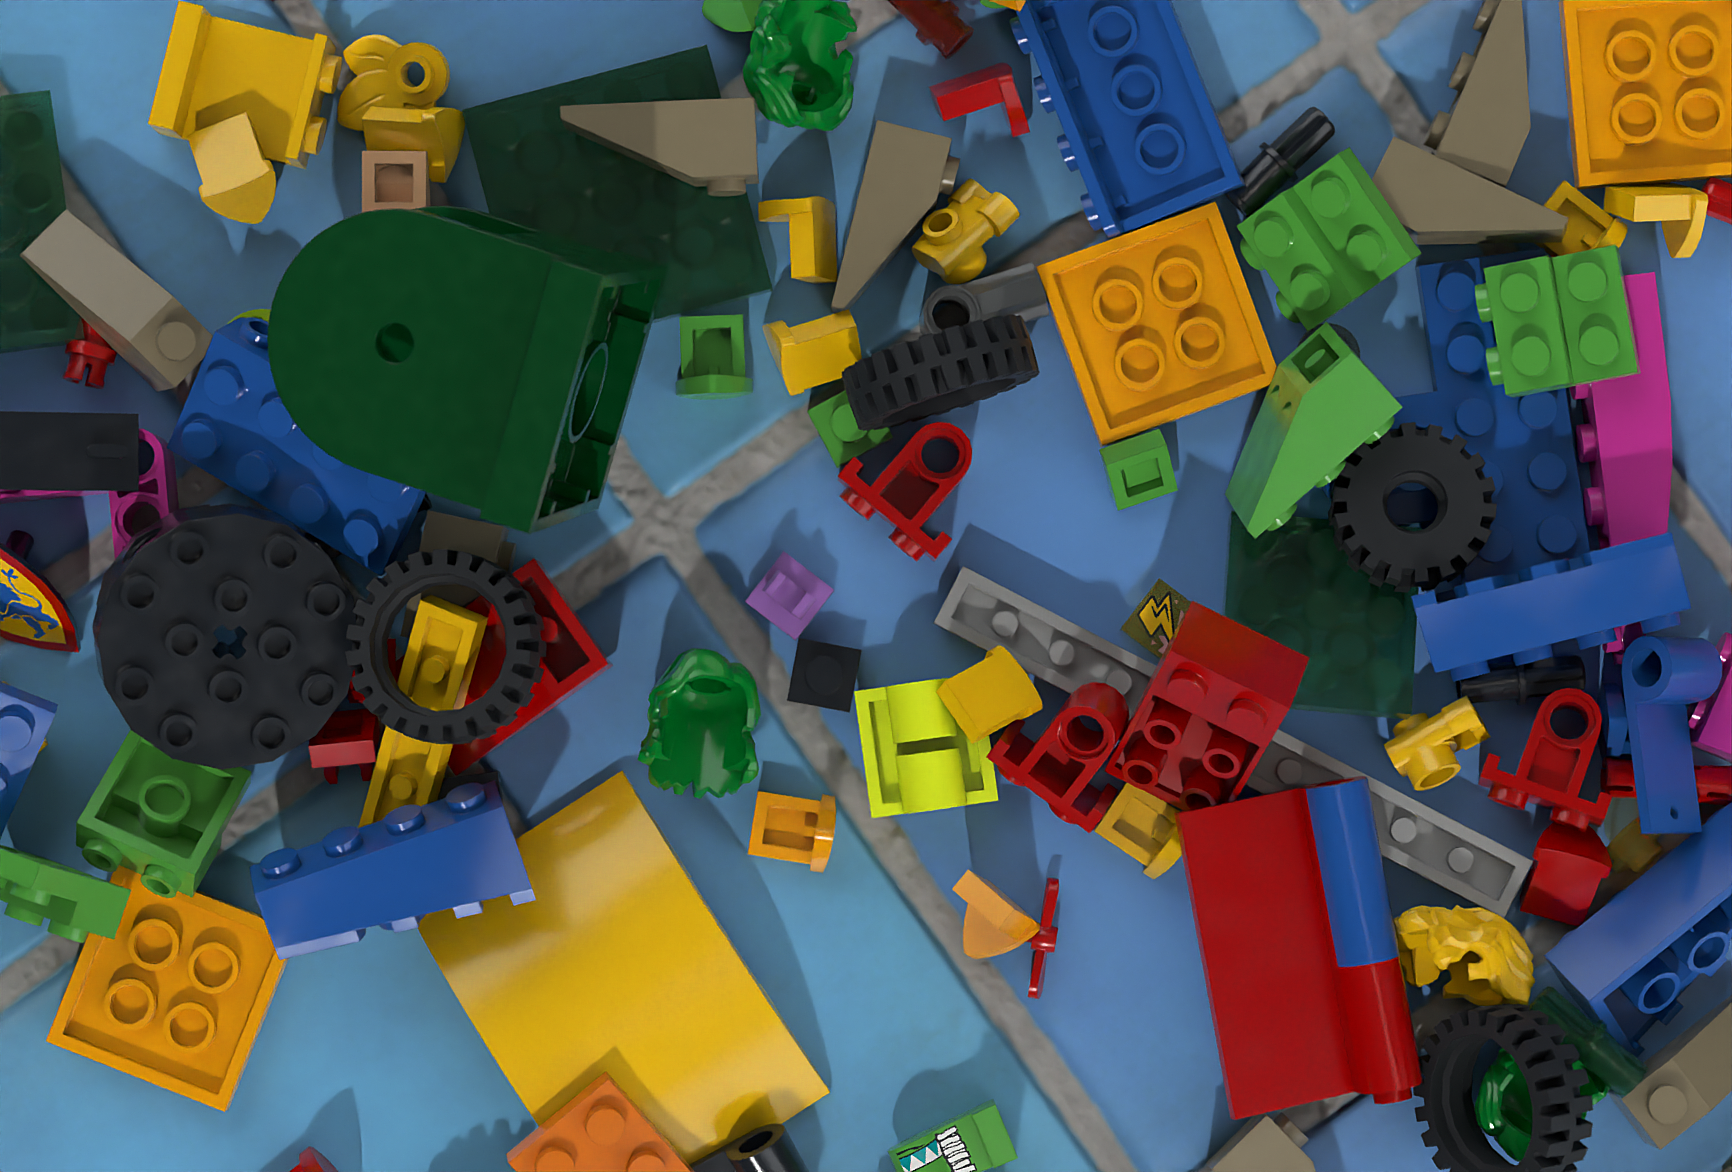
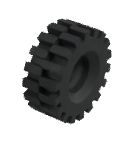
[1328,422,1497,593]

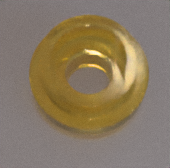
[1606,816,1664,875]

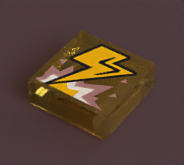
[1120,578,1191,660]

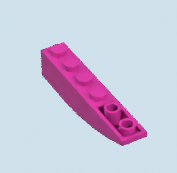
[1569,272,1672,665]

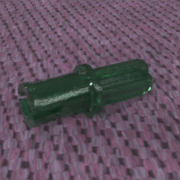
[1529,986,1649,1098]

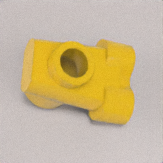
[912,179,1020,284]
[1383,695,1491,791]

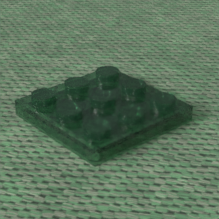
[1222,511,1422,720]

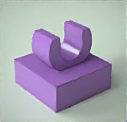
[745,551,834,641]

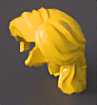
[1393,905,1535,1006]

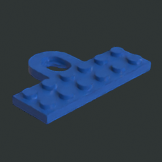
[1322,248,1590,585]

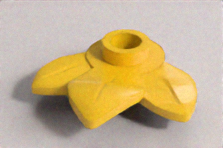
[337,34,450,131]

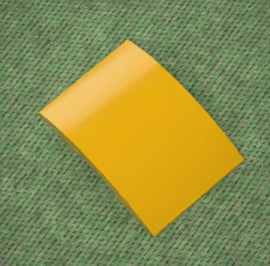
[418,770,830,1165]

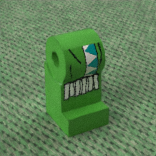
[887,1099,1018,1172]

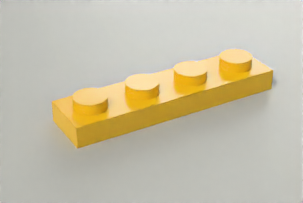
[358,595,488,828]

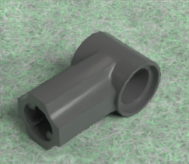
[919,262,1049,335]

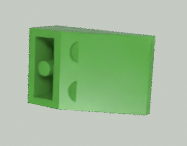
[1225,322,1402,539]

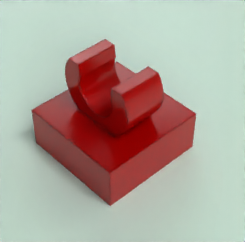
[308,709,380,785]

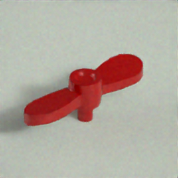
[1026,877,1059,999]

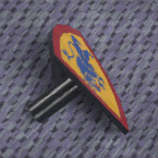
[0,530,81,653]

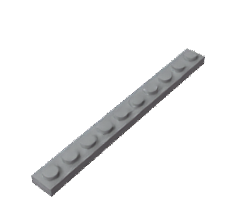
[933,566,1533,918]

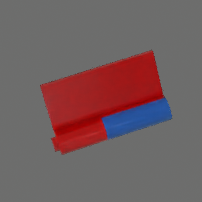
[1174,776,1423,1120]

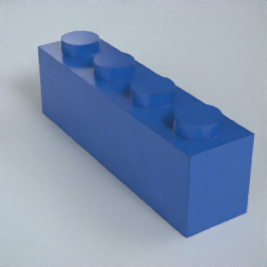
[1411,532,1691,682]
[249,780,536,960]
[1544,802,1732,1066]

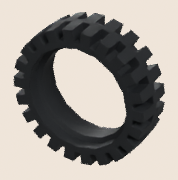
[841,315,1040,431]
[346,549,547,744]
[1413,1003,1593,1172]

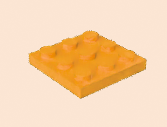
[1558,0,1732,190]
[1035,201,1277,448]
[46,865,289,1112]

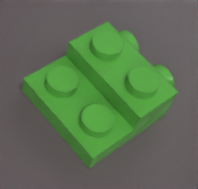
[1236,147,1422,331]
[1475,245,1641,398]
[76,729,252,898]
[0,844,131,943]

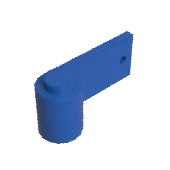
[1621,636,1722,834]

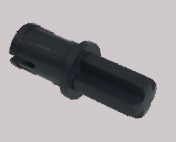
[1224,107,1335,218]
[1455,655,1586,705]

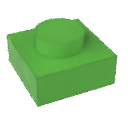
[807,390,893,468]
[1099,429,1178,511]

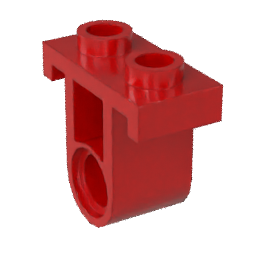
[837,422,972,562]
[986,682,1129,834]
[1478,688,1612,832]

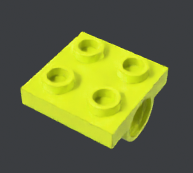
[854,678,999,818]

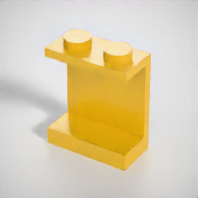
[148,0,342,169]

